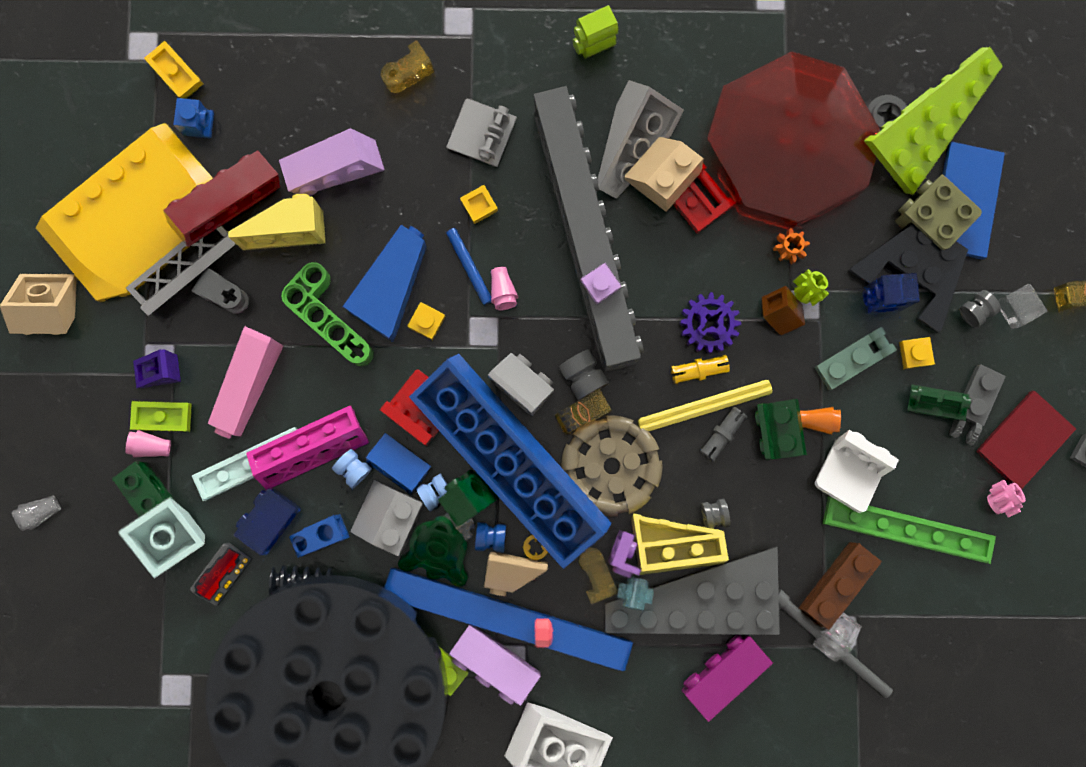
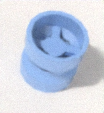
[332,449,372,489]
[416,473,448,512]

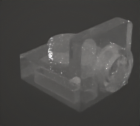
[813,613,861,662]

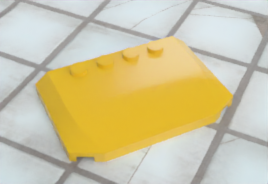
[36,123,213,302]

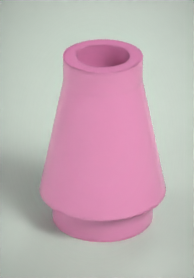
[491,267,518,310]
[126,430,171,458]

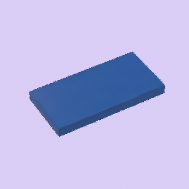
[943,142,1005,260]

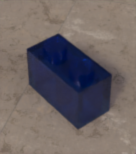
[234,488,302,556]

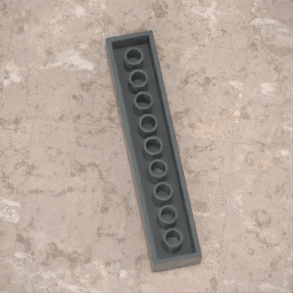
[533,86,644,373]

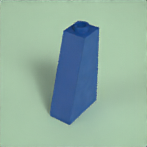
[343,225,427,342]

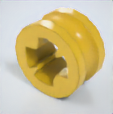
[523,535,548,560]

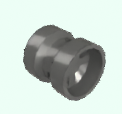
[959,290,1001,329]

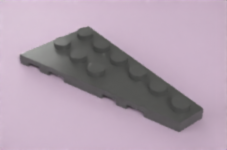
[605,547,779,635]

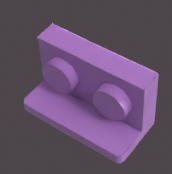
[608,530,641,578]

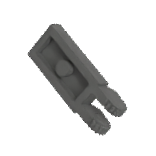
[949,364,1006,445]

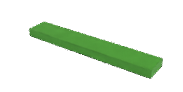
[823,496,996,564]

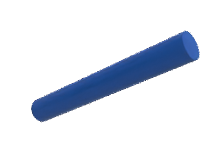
[446,228,491,305]

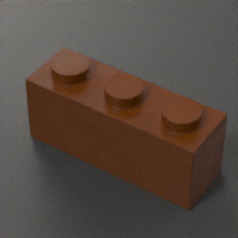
[799,542,882,630]

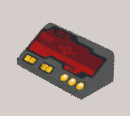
[190,542,251,606]

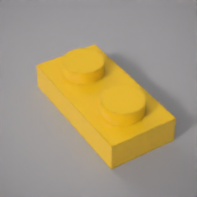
[144,41,203,99]

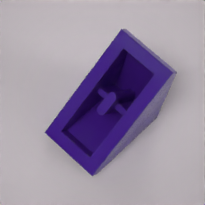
[133,349,181,388]

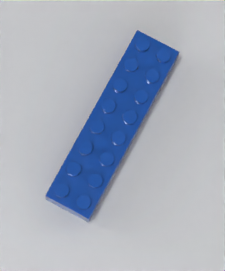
[409,354,611,569]

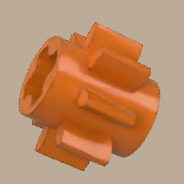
[773,228,810,264]

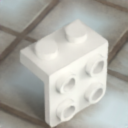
[815,430,899,513]

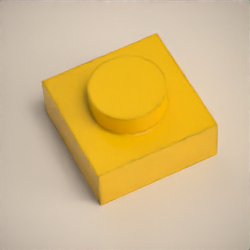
[460,185,498,224]
[407,302,446,341]
[899,337,935,369]

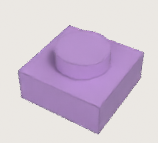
[581,263,621,304]

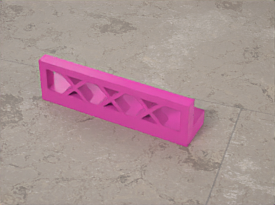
[246,406,369,490]

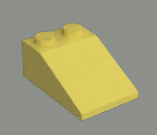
[228,194,325,250]

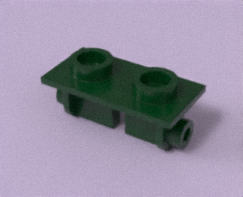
[907,385,971,421]

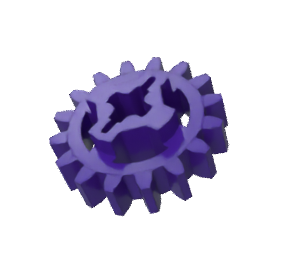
[679,292,741,354]

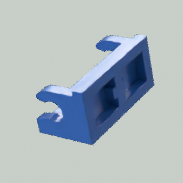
[366,433,431,496]

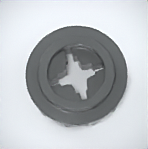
[865,95,907,133]

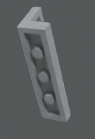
[126,226,236,316]

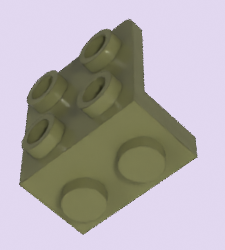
[895,174,982,250]

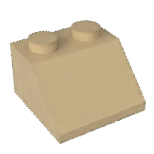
[624,137,704,212]
[0,274,77,335]

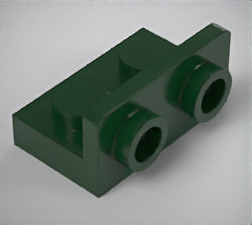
[755,399,807,460]

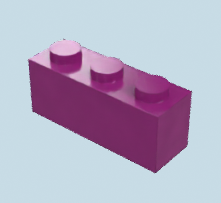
[682,634,773,722]

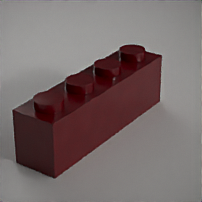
[163,150,280,247]

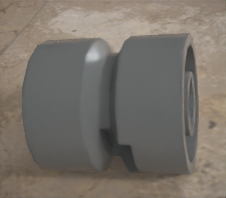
[558,349,609,401]

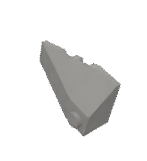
[597,80,684,199]

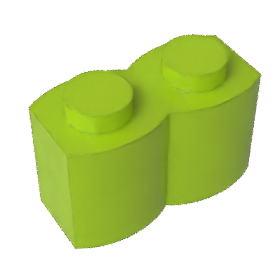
[573,5,618,59]

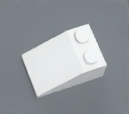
[505,702,612,767]

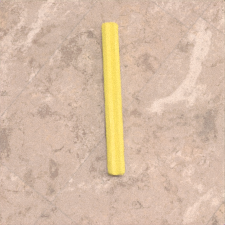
[638,380,772,431]

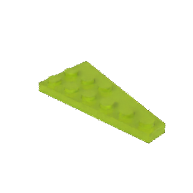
[864,47,1002,194]

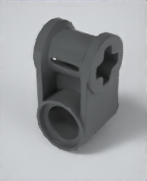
[191,268,249,314]

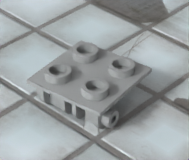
[446,98,517,167]

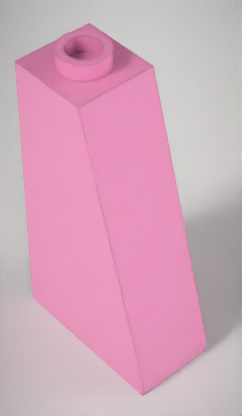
[208,327,284,439]

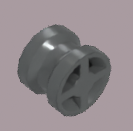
[701,499,730,529]

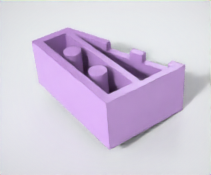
[279,128,384,196]

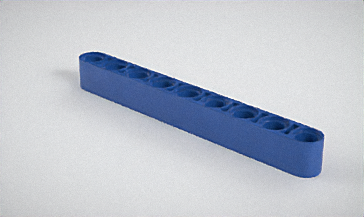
[384,568,633,671]

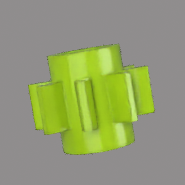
[793,269,829,306]

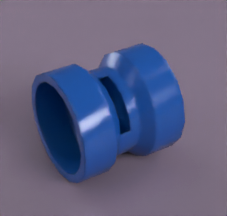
[475,522,506,553]

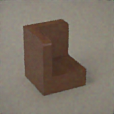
[762,286,805,335]

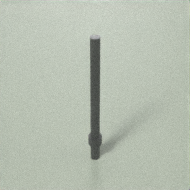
[779,589,893,698]

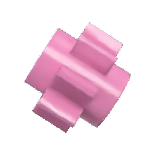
[987,480,1025,518]

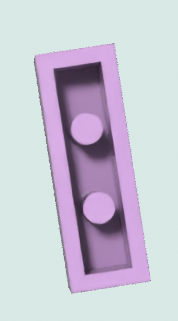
[449,624,541,706]

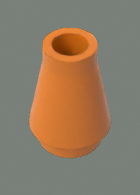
[800,407,841,435]

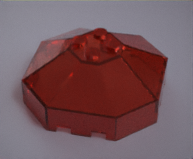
[707,52,880,229]

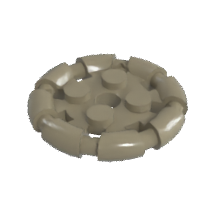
[561,415,663,517]

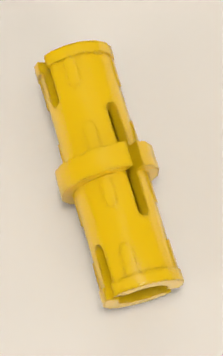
[671,355,730,384]

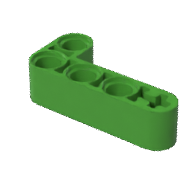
[281,262,374,367]

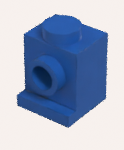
[173,98,214,138]

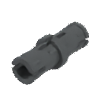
[700,407,748,462]

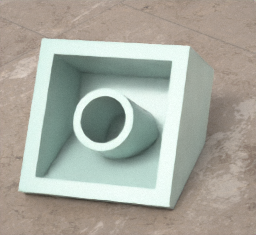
[119,497,205,578]

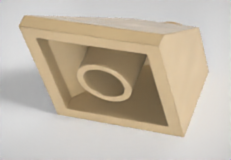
[484,552,548,596]

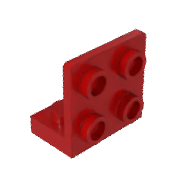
[380,369,439,447]

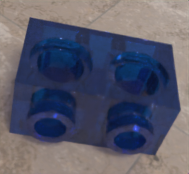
[863,273,920,313]

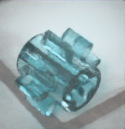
[617,577,654,611]

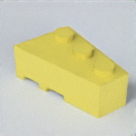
[631,514,729,575]

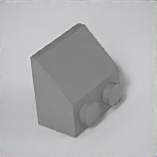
[488,353,554,417]
[350,480,425,556]

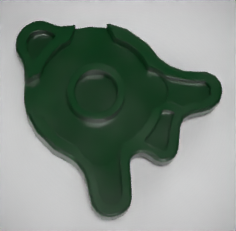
[398,516,468,587]

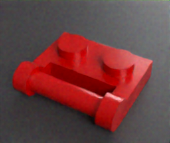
[673,163,736,234]

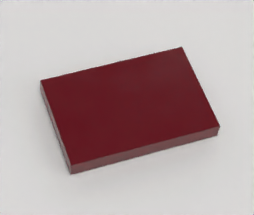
[976,390,1076,490]

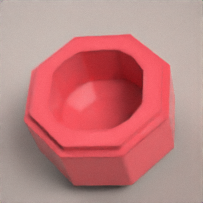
[535,618,553,647]

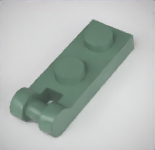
[814,326,897,391]

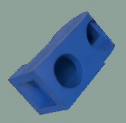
[289,514,350,558]

